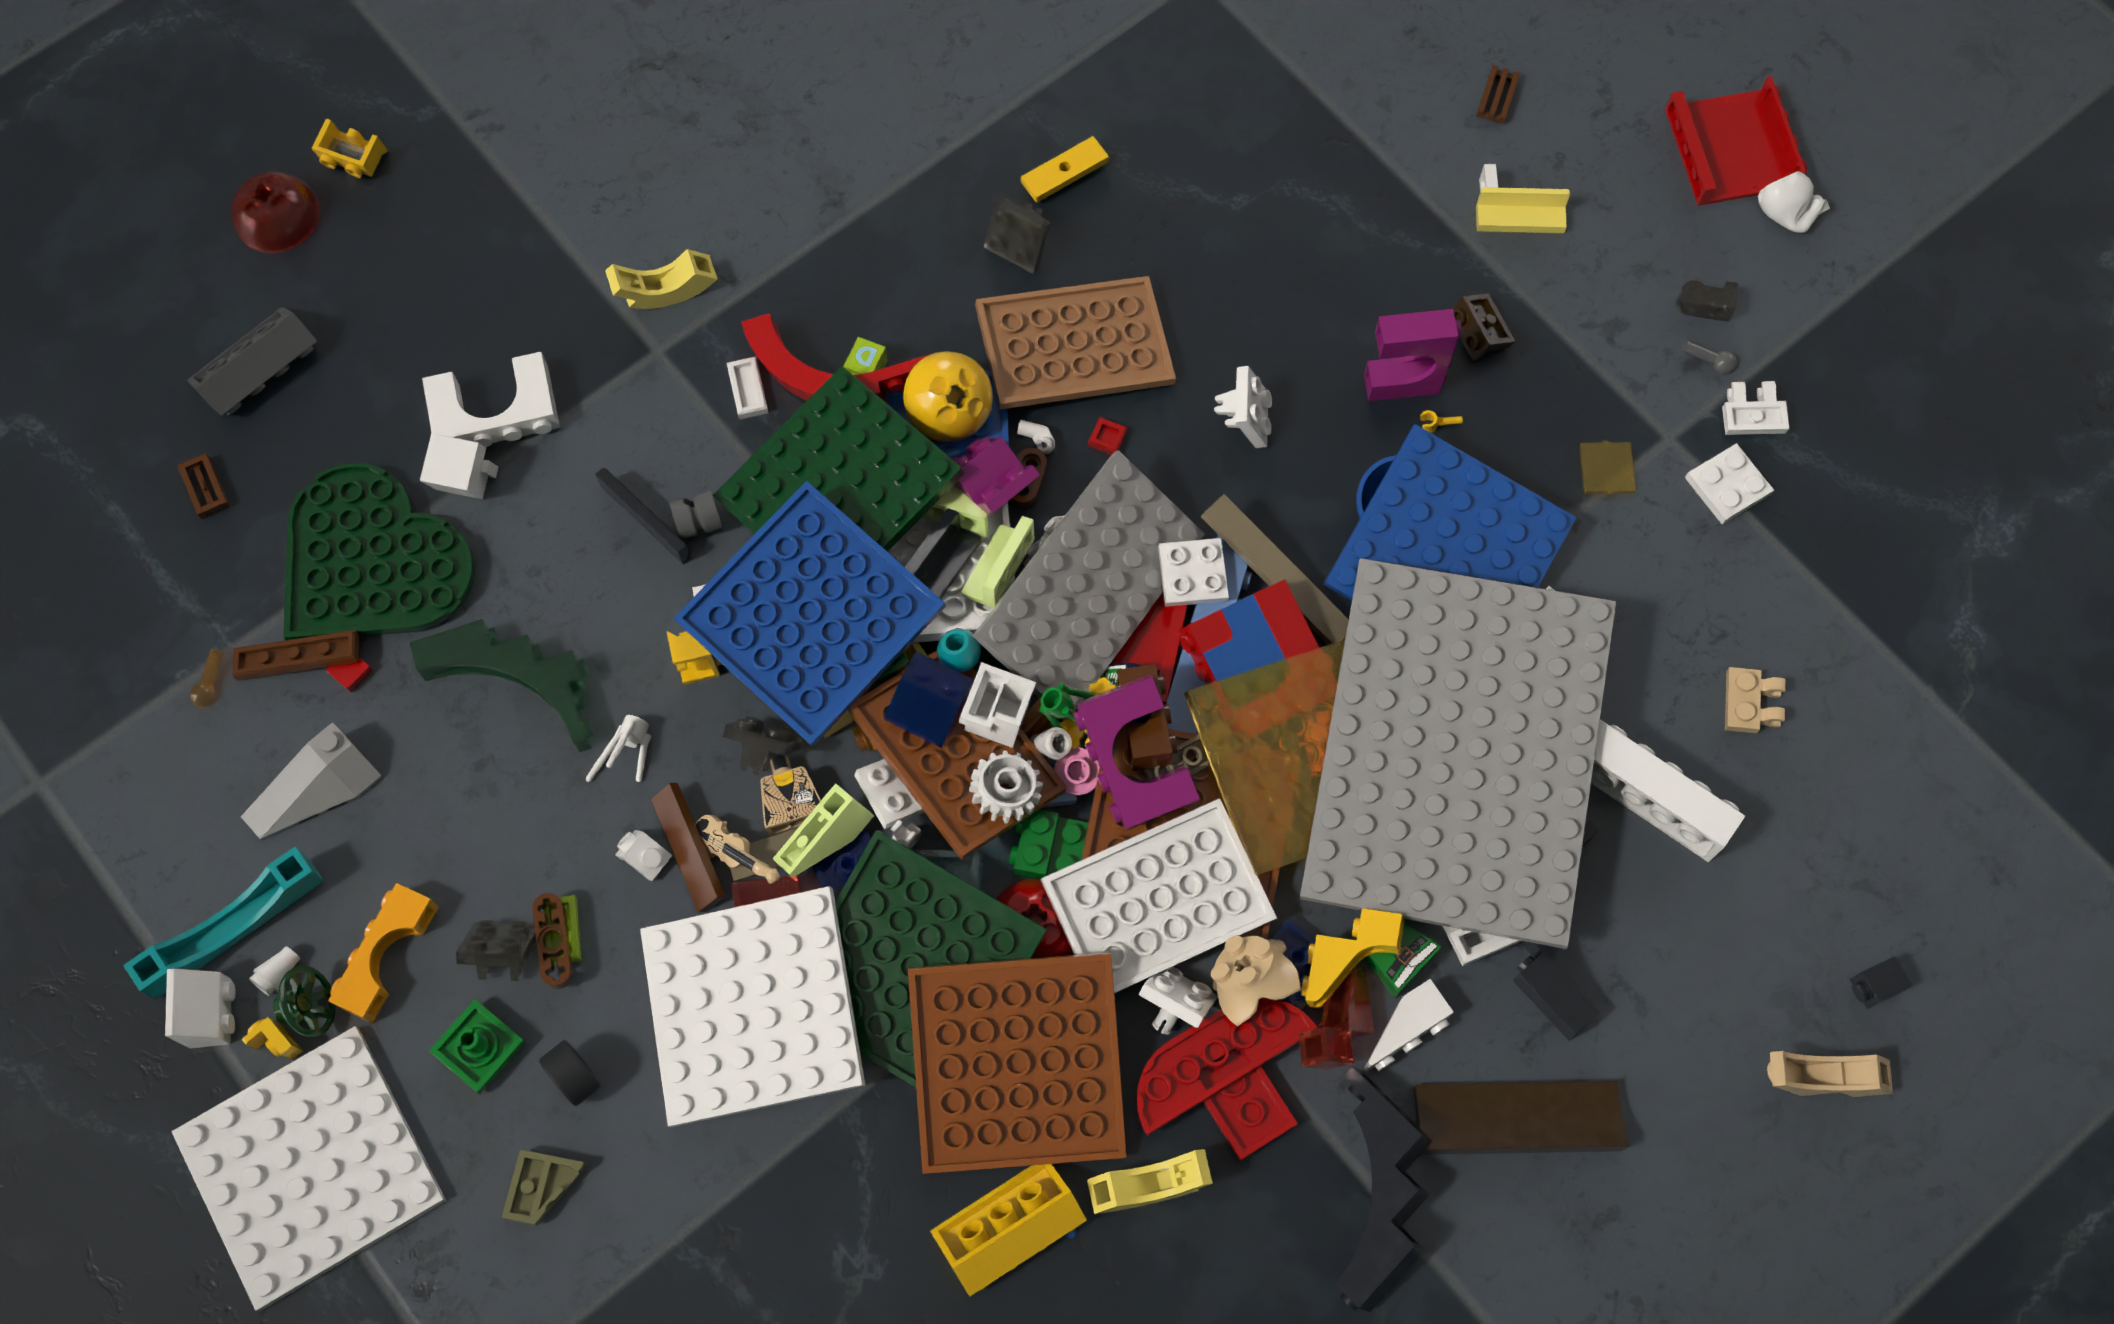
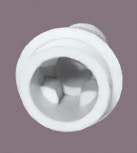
[1030,727,1072,760]
[249,946,300,996]

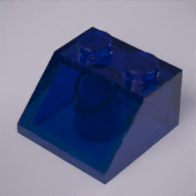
[884,651,974,748]

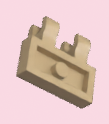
[1725,667,1785,734]

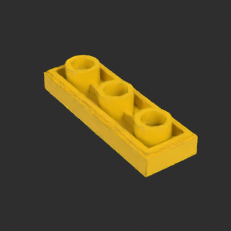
[1021,136,1109,203]

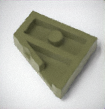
[501,1149,586,1226]

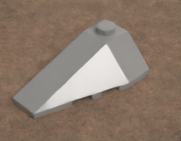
[241,722,383,841]

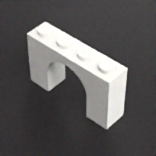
[422,352,560,447]

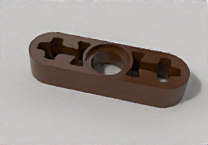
[532,893,574,989]

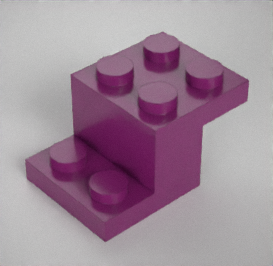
[952,436,1040,514]

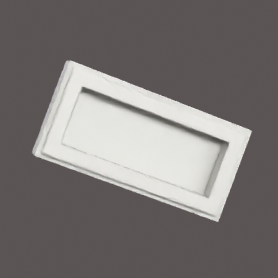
[727,357,769,420]

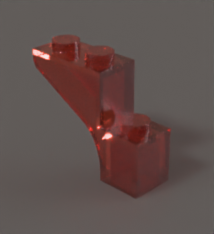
[1298,967,1374,1070]

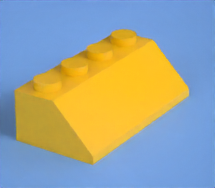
[930,1164,1087,1297]

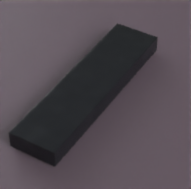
[595,468,691,564]

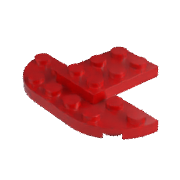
[1137,997,1318,1161]

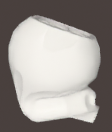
[1758,171,1830,233]

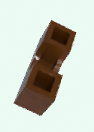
[1117,664,1177,771]

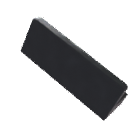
[905,508,982,599]

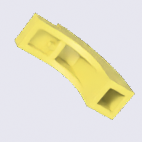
[605,249,717,309]
[1087,1149,1213,1214]

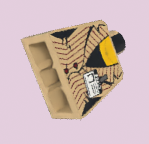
[760,755,821,837]

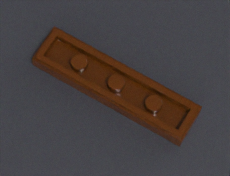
[232,630,359,681]
[651,783,725,913]

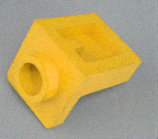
[242,1017,303,1060]

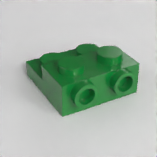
[1009,809,1088,879]

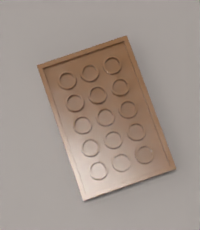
[975,276,1176,410]

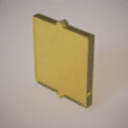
[1579,440,1636,496]

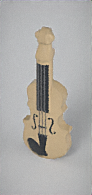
[695,815,780,884]

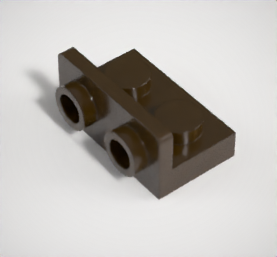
[1452,293,1515,361]

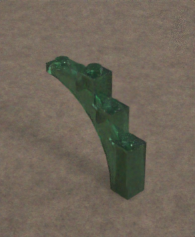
[410,619,594,752]

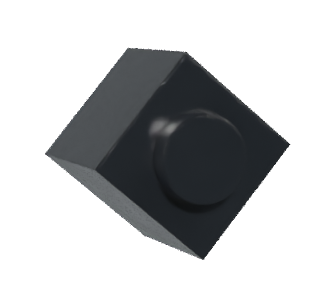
[1850,956,1913,1009]

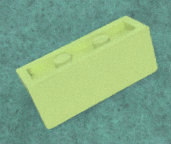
[961,516,1035,608]

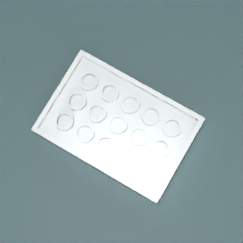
[1041,798,1277,993]

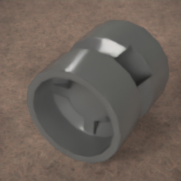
[669,490,723,540]

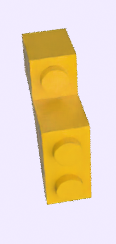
[1301,908,1405,1008]

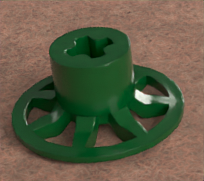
[273,966,335,1037]

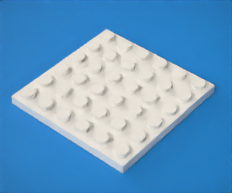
[640,886,865,1127]
[171,1026,446,1312]

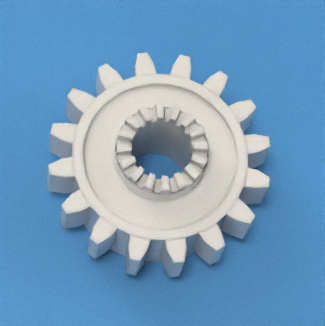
[969,751,1043,823]

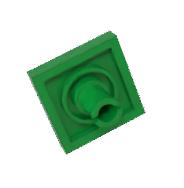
[429,999,526,1095]

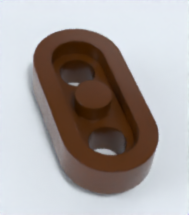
[1010,448,1047,507]

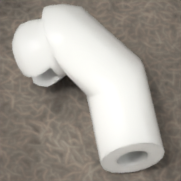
[1017,420,1055,454]

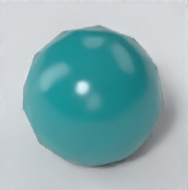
[937,628,981,673]

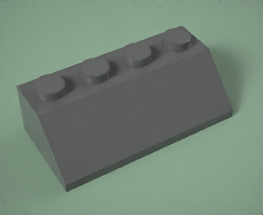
[187,307,317,416]

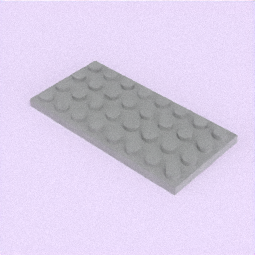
[972,450,1205,720]

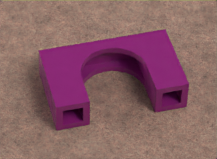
[1364,309,1462,401]
[1073,675,1200,829]

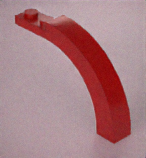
[741,313,933,404]

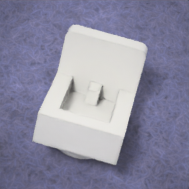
[615,830,672,881]

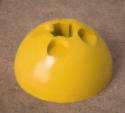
[903,351,993,442]

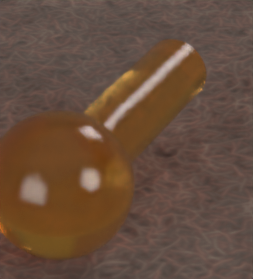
[189,649,224,708]

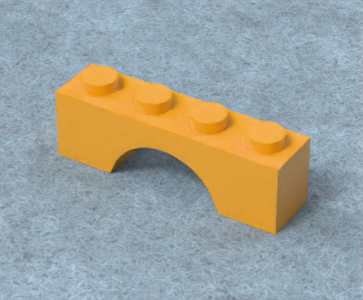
[328,883,439,1024]

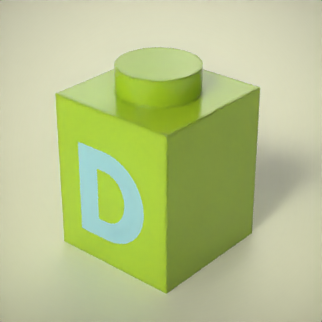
[843,337,888,375]

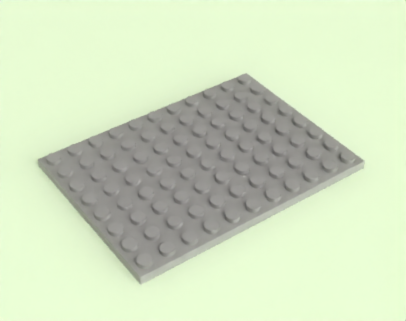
[1300,558,1616,949]

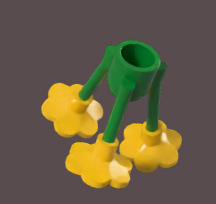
[1039,677,1117,749]

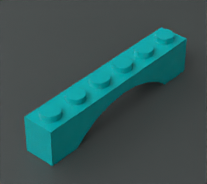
[123,846,324,1000]

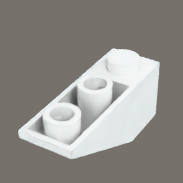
[1364,979,1454,1072]

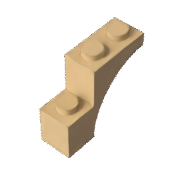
[1767,1051,1893,1097]

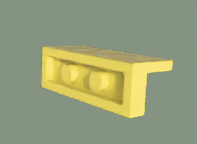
[1476,187,1570,233]

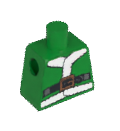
[1363,923,1441,998]

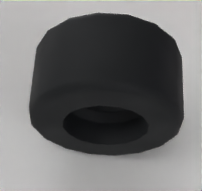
[539,1040,601,1106]

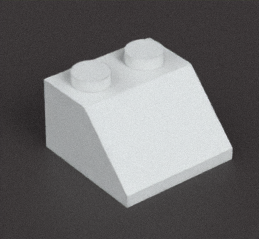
[165,969,236,1049]

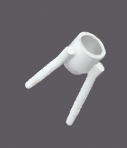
[586,715,652,782]

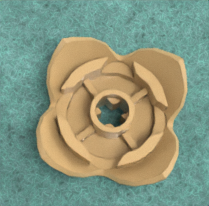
[1211,936,1301,1026]

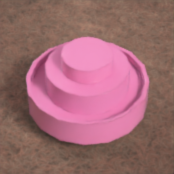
[1054,747,1100,795]

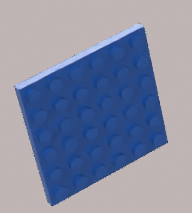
[1323,424,1576,601]
[673,481,946,747]

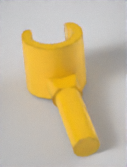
[1420,410,1463,433]

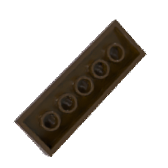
[1414,1081,1629,1155]

